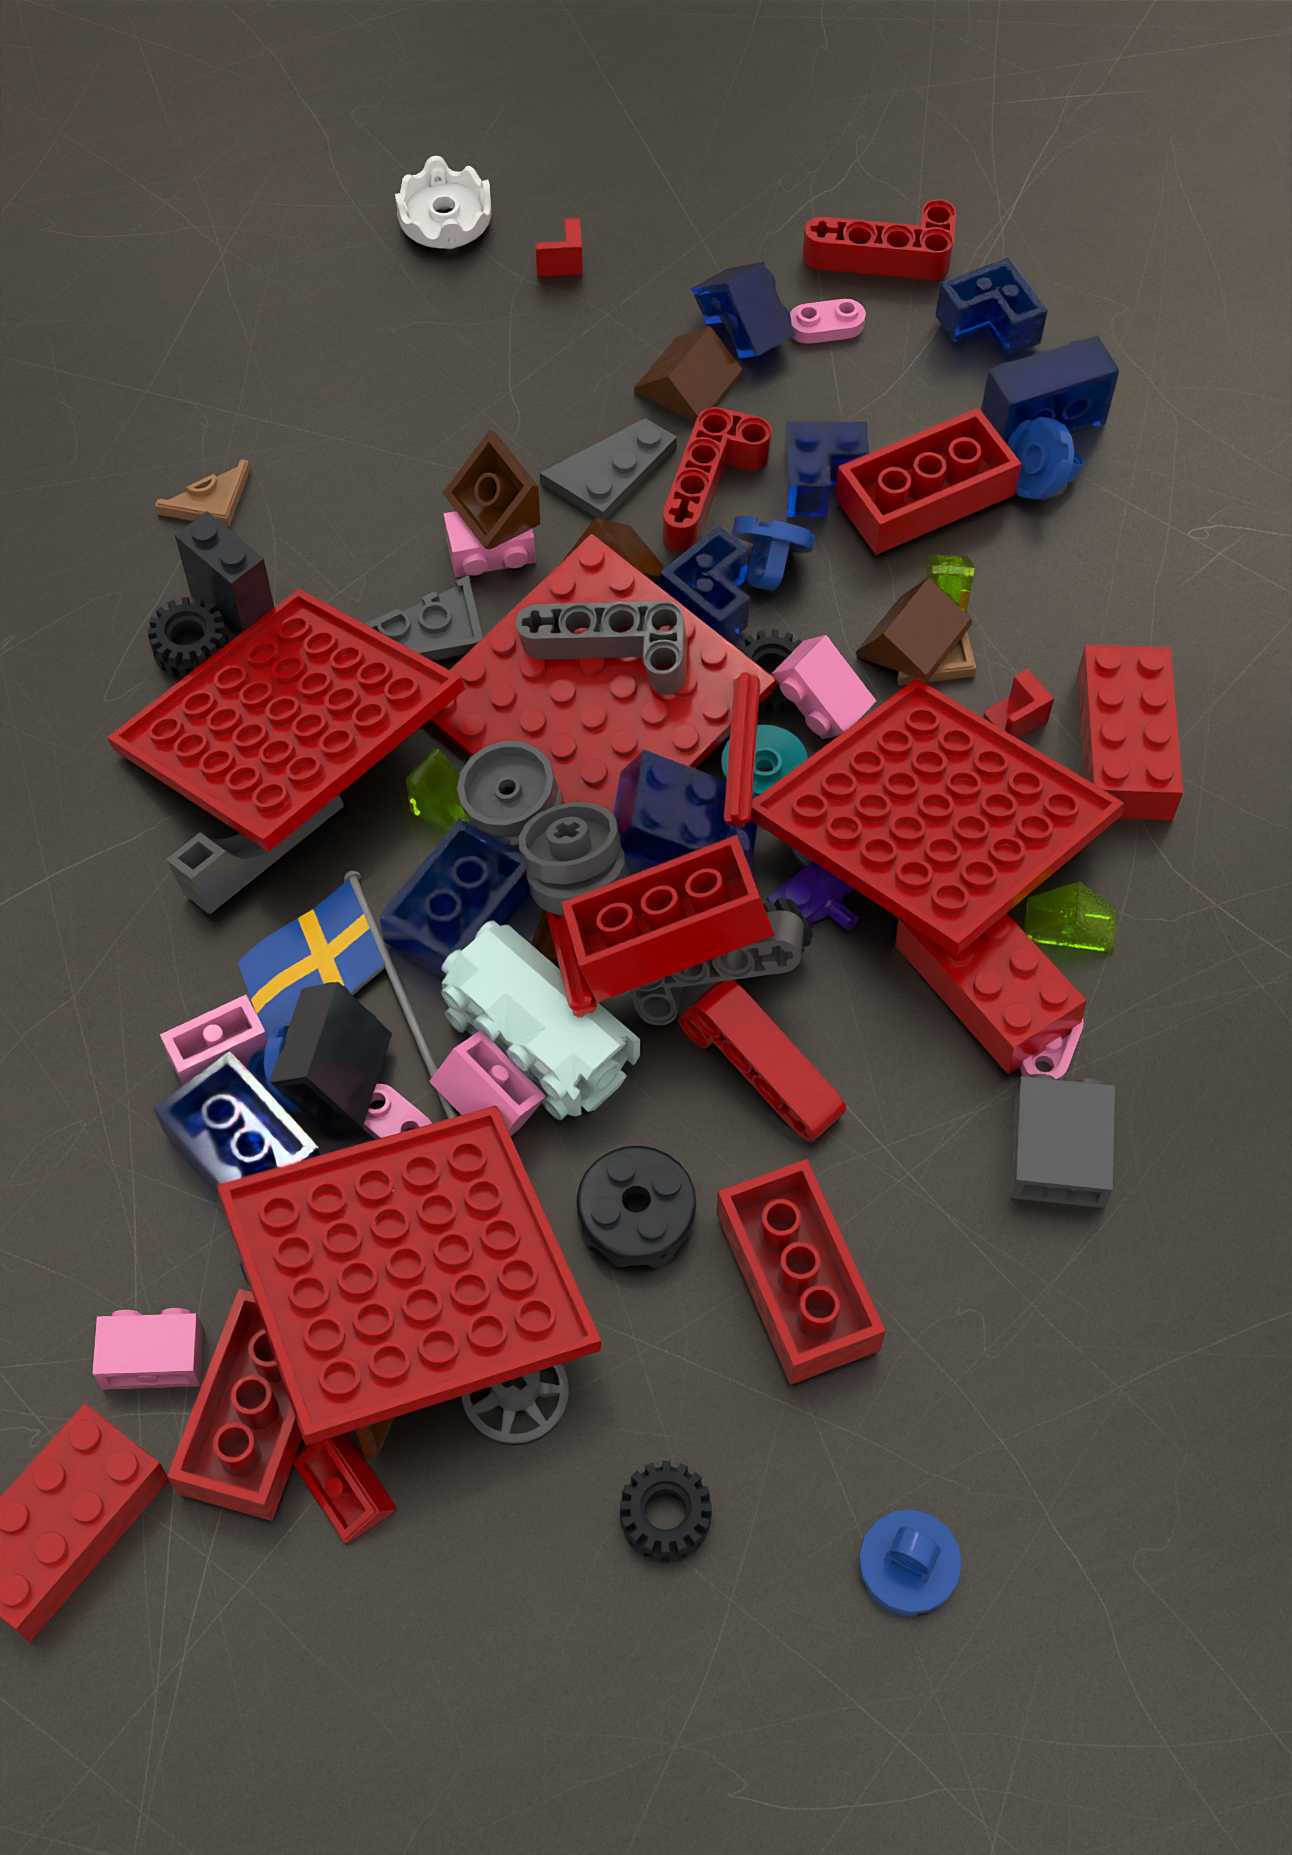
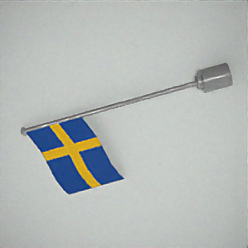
[237,871,457,1119]

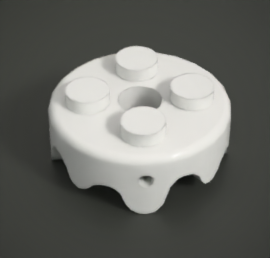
[395,156,491,249]

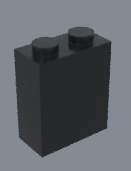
[175,511,274,636]
[269,982,392,1133]

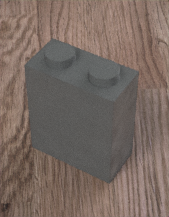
[1010,1074,1115,1208]

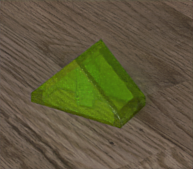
[926,554,975,612]
[406,749,473,843]
[1024,881,1117,952]

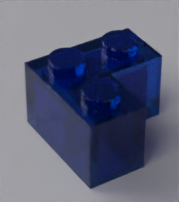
[935,258,1048,356]
[691,262,795,358]
[784,421,869,517]
[660,525,750,642]

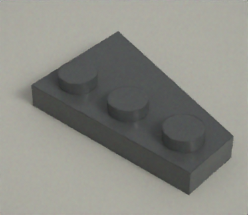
[540,418,677,520]
[365,575,483,661]

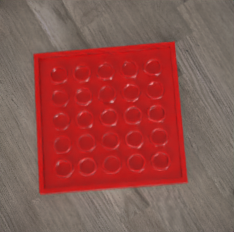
[428,534,777,843]
[107,589,466,852]
[751,678,1125,955]
[217,1106,602,1446]

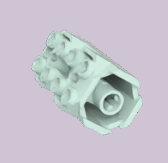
[441,921,640,1120]

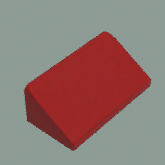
[293,1433,397,1544]

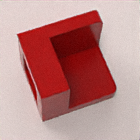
[535,218,583,277]
[983,669,1054,739]

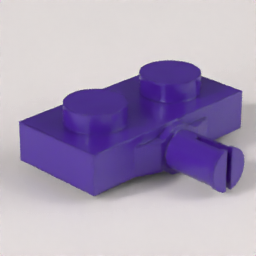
[767,861,859,931]

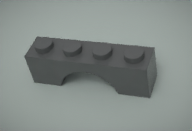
[166,795,344,914]

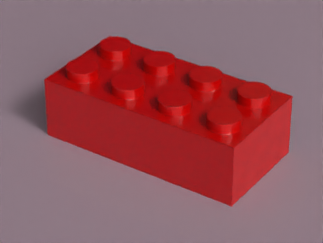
[835,407,1022,555]
[1077,645,1183,820]
[561,835,775,1003]
[895,913,1087,1075]
[716,1159,886,1385]
[167,1289,302,1521]
[0,1403,169,1643]

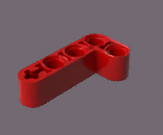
[802,199,956,280]
[662,407,772,553]
[678,980,847,1143]

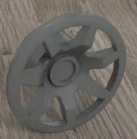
[462,1364,569,1444]

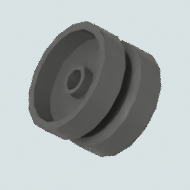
[457,741,565,856]
[519,802,628,915]

